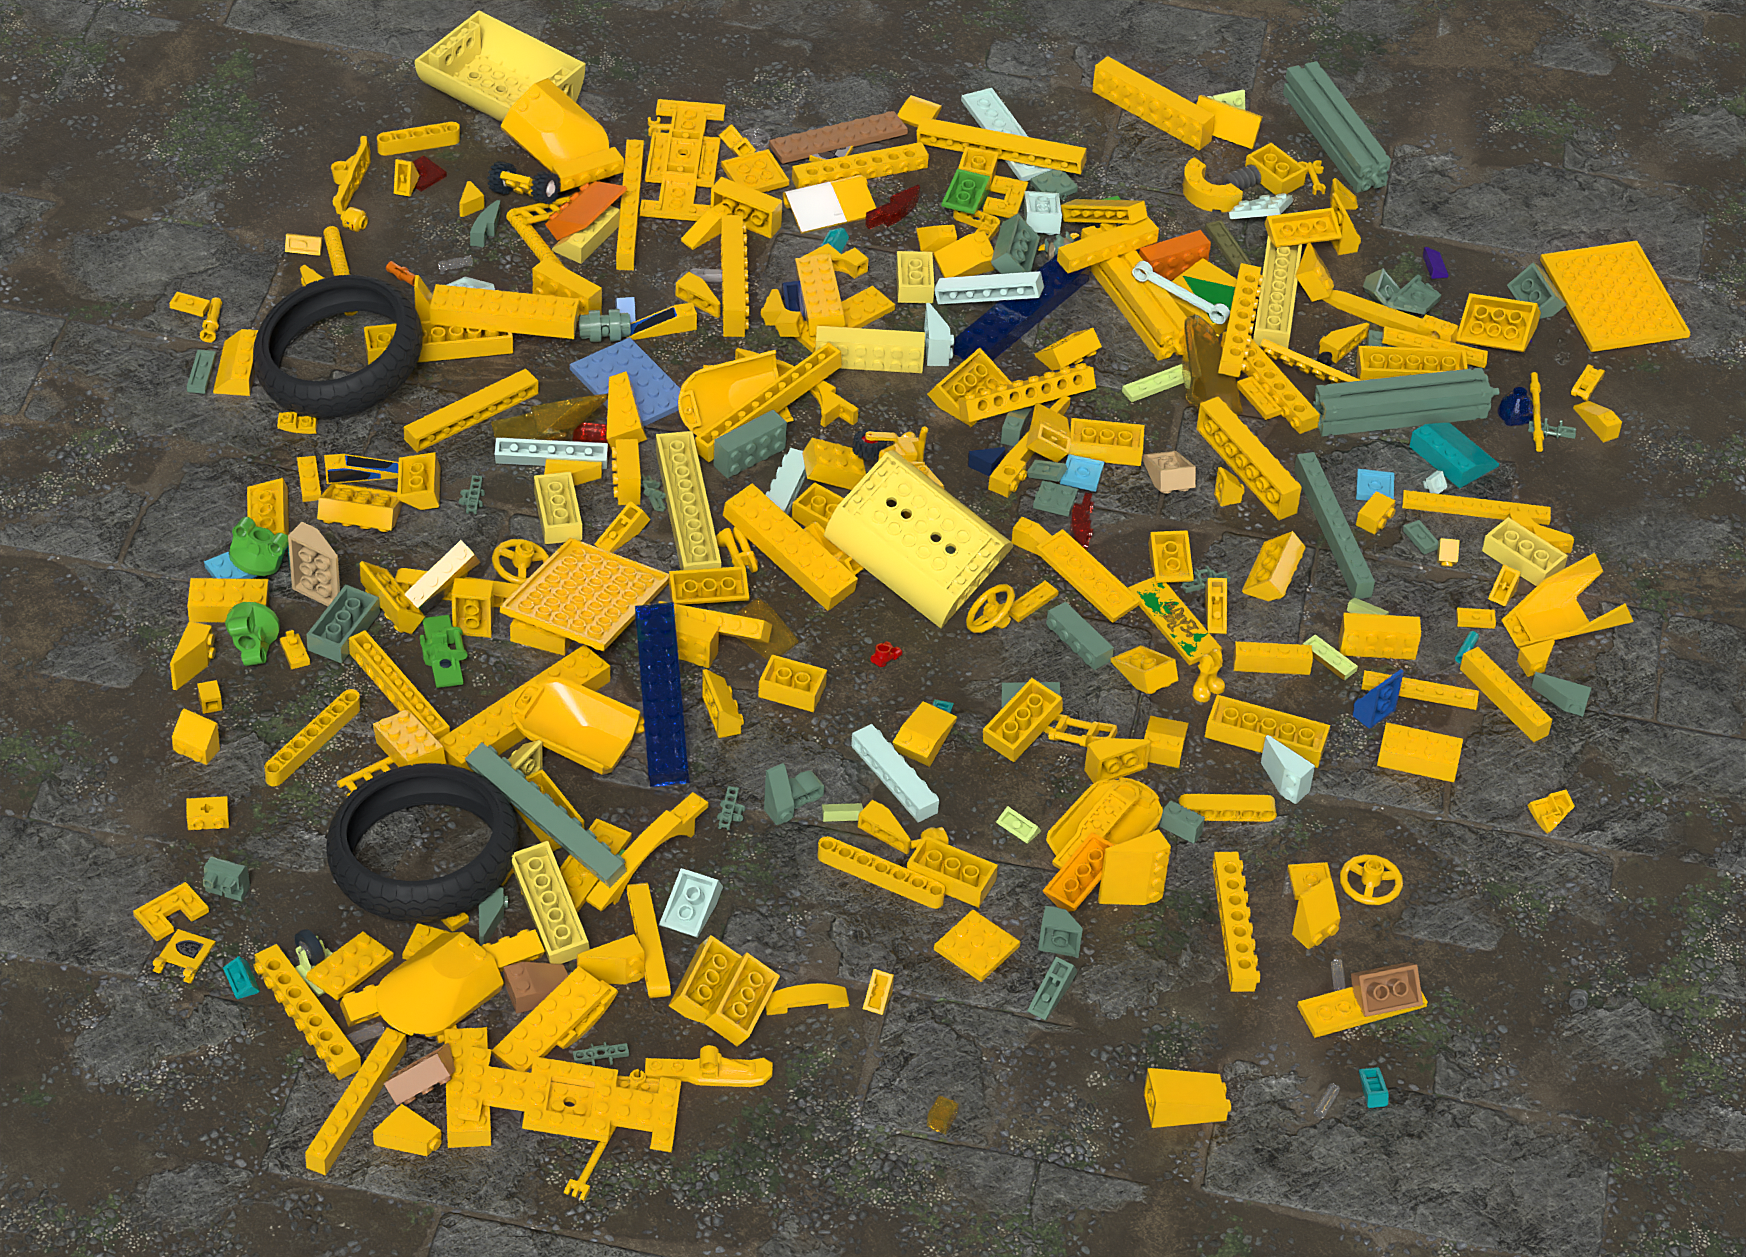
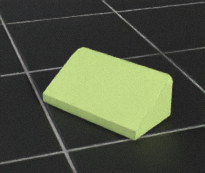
[1347,598,1389,615]
[822,803,863,822]
[996,806,1041,844]

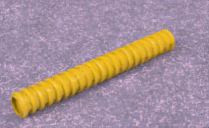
[506,208,564,267]
[323,226,358,316]

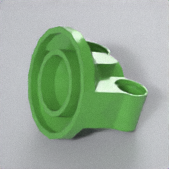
[228,517,289,576]
[225,602,280,666]

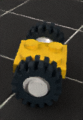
[487,161,561,204]

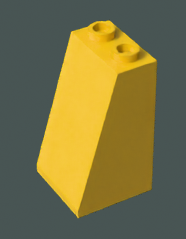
[1143,1068,1231,1128]

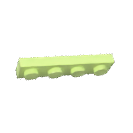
[1122,364,1193,402]

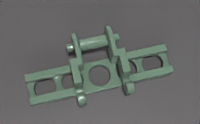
[1528,418,1576,439]
[640,474,666,512]
[459,475,485,514]
[1182,566,1231,593]
[717,786,746,830]
[573,1042,629,1066]

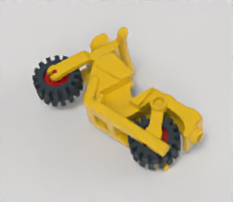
[852,426,944,489]

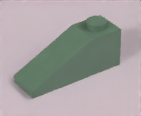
[1001,407,1032,446]
[1532,672,1591,716]
[764,763,794,825]
[479,887,508,946]
[1027,957,1078,1021]

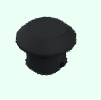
[1317,352,1332,366]

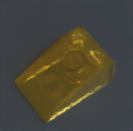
[734,598,799,661]

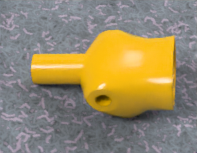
[910,827,948,849]

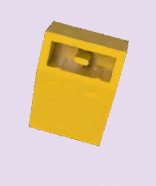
[1026,403,1071,462]

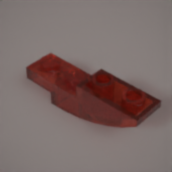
[865,185,920,230]
[1070,492,1095,551]

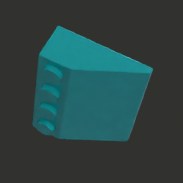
[1409,422,1499,488]

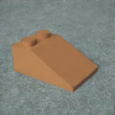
[504,962,568,1014]

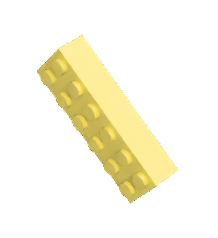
[815,326,925,373]
[511,841,590,964]

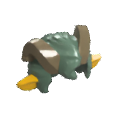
[1038,231,1079,261]

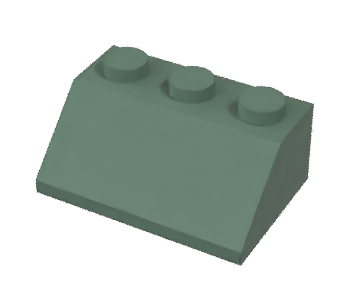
[1507,262,1567,319]

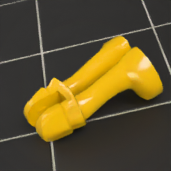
[716,527,758,573]
[1192,649,1225,702]

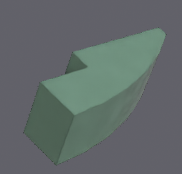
[470,200,501,247]

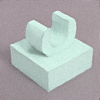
[1423,470,1447,494]

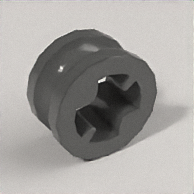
[1569,989,1589,1009]

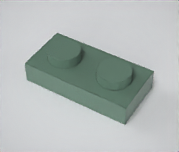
[1027,460,1068,482]
[1403,520,1438,554]

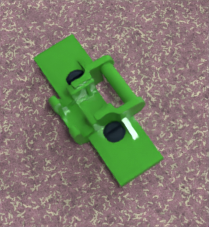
[419,615,467,688]

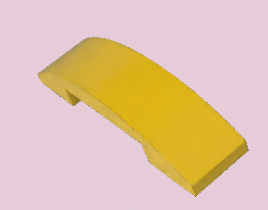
[557,980,618,1049]
[765,984,849,1015]

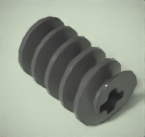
[1222,164,1261,191]

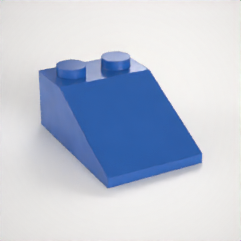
[1353,669,1404,729]

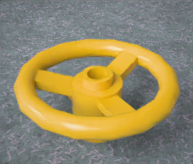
[492,539,549,585]
[966,584,1015,633]
[1340,854,1403,905]

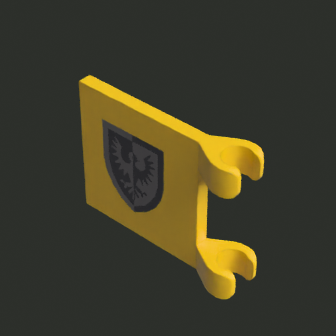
[153,929,215,983]

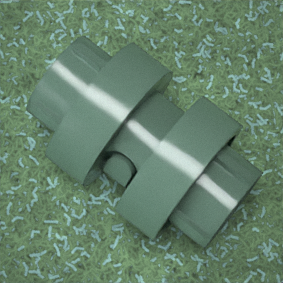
[579,309,631,343]

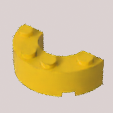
[1182,157,1243,212]

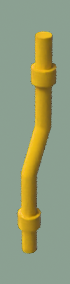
[1530,372,1544,452]

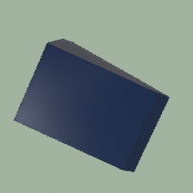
[782,281,804,316]
[968,447,1005,477]

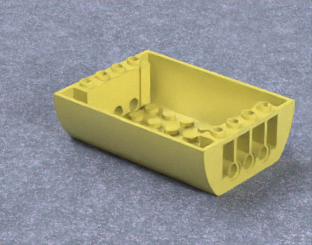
[824,450,1013,628]

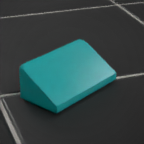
[820,228,849,254]
[223,956,260,999]

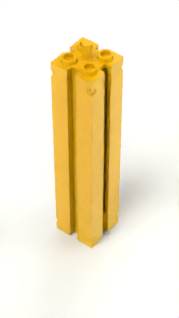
[1081,223,1193,361]

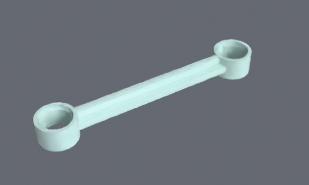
[1132,261,1230,324]

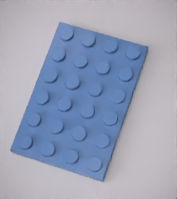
[570,337,680,426]

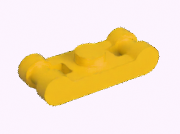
[1571,364,1605,401]

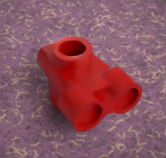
[870,641,902,667]

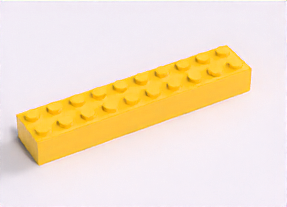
[437,645,610,772]

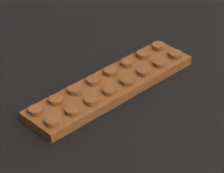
[769,111,908,164]

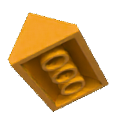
[1043,832,1114,912]

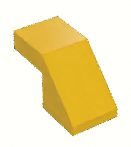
[718,124,756,157]

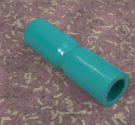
[1455,631,1479,664]

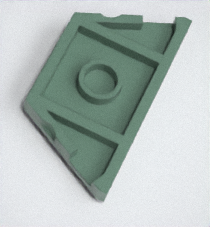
[1387,275,1441,315]

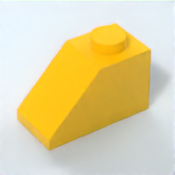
[1214,467,1244,506]
[1517,639,1555,677]

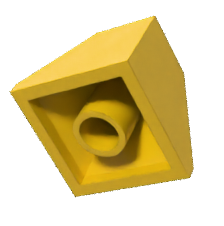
[916,225,957,253]

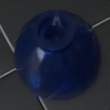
[1498,387,1534,426]

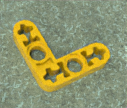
[953,209,1000,241]

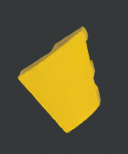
[1527,789,1575,834]

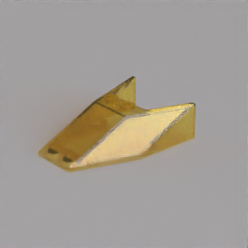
[491,393,608,441]

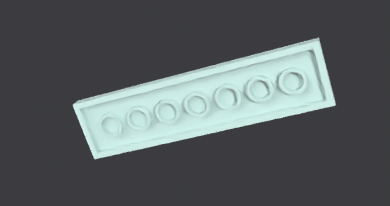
[961,88,1052,181]

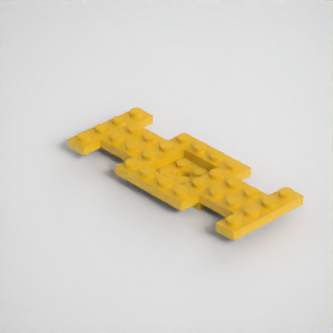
[639,99,725,221]
[458,1046,681,1152]

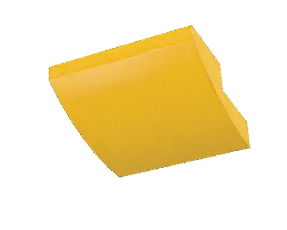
[898,95,942,128]

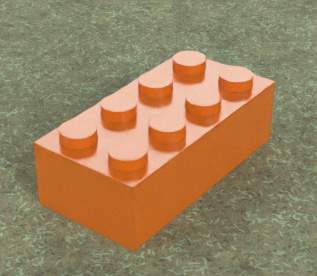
[1139,230,1211,280]

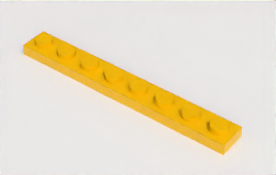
[1402,490,1551,525]

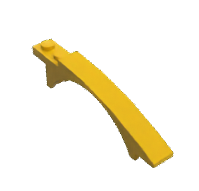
[735,348,858,427]
[586,792,708,911]

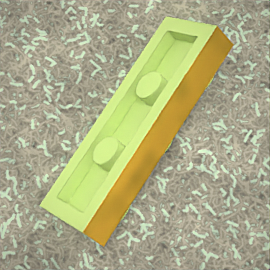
[1302,635,1358,680]

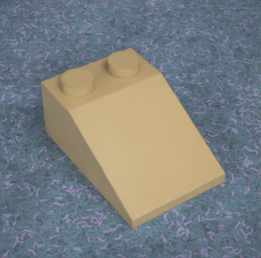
[1142,451,1195,493]

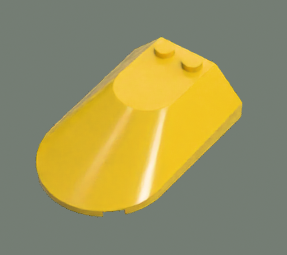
[501,78,609,173]
[678,350,794,436]
[512,677,640,775]
[1046,777,1163,856]
[375,932,504,1037]

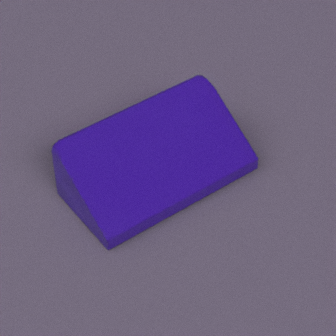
[1423,247,1449,279]

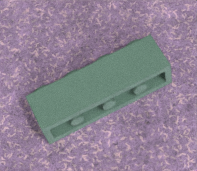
[1046,602,1114,670]

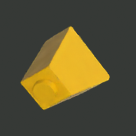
[373,1104,442,1156]

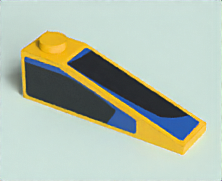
[626,302,697,340]
[324,454,399,484]

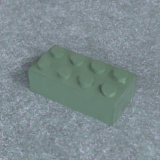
[991,213,1040,274]
[714,410,787,478]
[307,584,380,663]

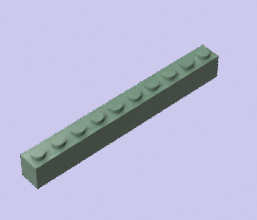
[1294,452,1375,599]
[465,742,627,888]

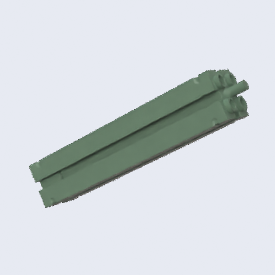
[1283,61,1391,193]
[1313,367,1499,437]

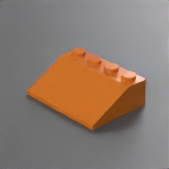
[545,181,627,241]

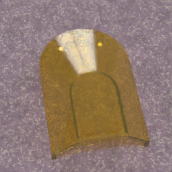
[1182,314,1243,416]

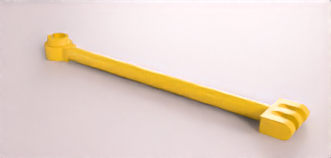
[564,1069,646,1201]

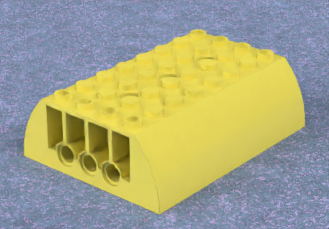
[415,11,586,122]

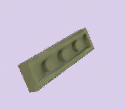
[1205,220,1252,272]

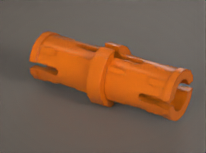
[386,261,415,286]

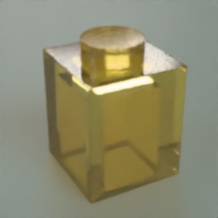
[927,1095,958,1134]

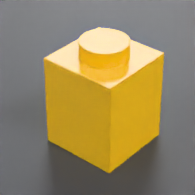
[1437,538,1459,567]
[197,680,222,714]

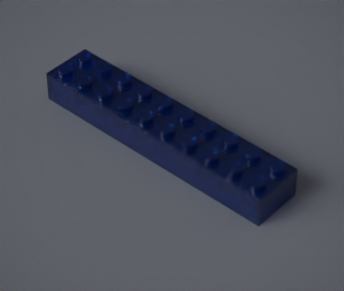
[953,254,1091,361]
[635,602,690,787]

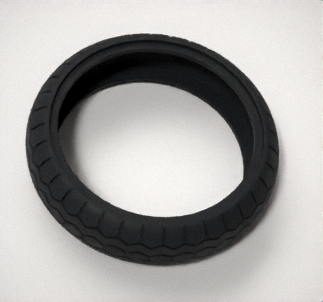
[253,274,423,418]
[326,763,519,922]

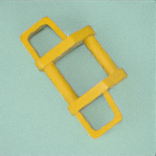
[1043,714,1117,747]

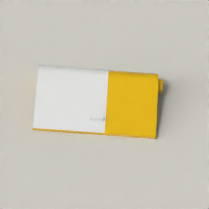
[782,174,879,234]

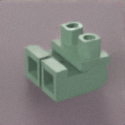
[203,856,250,902]

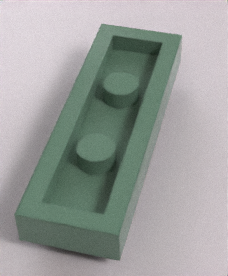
[187,350,216,394]

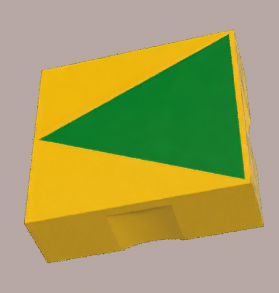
[1166,258,1257,341]

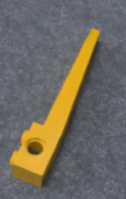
[1322,290,1458,343]
[988,395,1071,498]

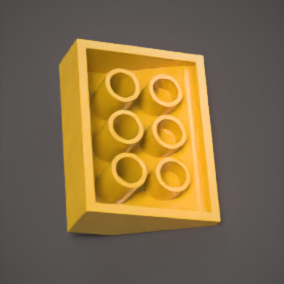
[1456,293,1541,352]
[927,348,1012,427]
[317,482,403,532]
[1098,829,1171,905]
[669,935,742,1024]

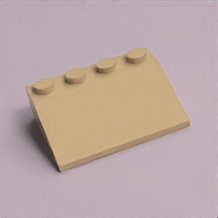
[288,522,340,606]

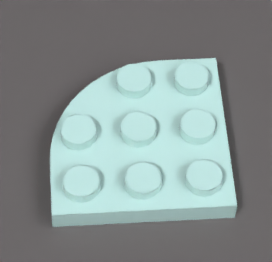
[1229,193,1293,219]

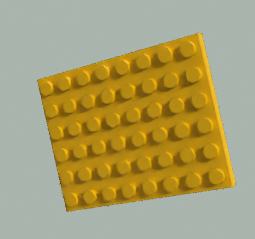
[1540,241,1690,352]
[500,538,669,651]

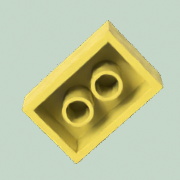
[896,251,934,303]

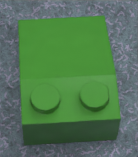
[941,169,990,214]

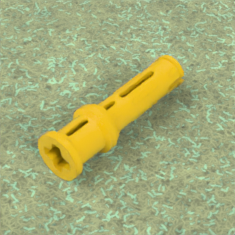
[200,297,223,343]

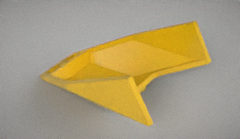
[1502,553,1634,649]

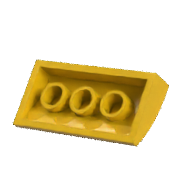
[1264,208,1342,247]
[247,478,289,536]

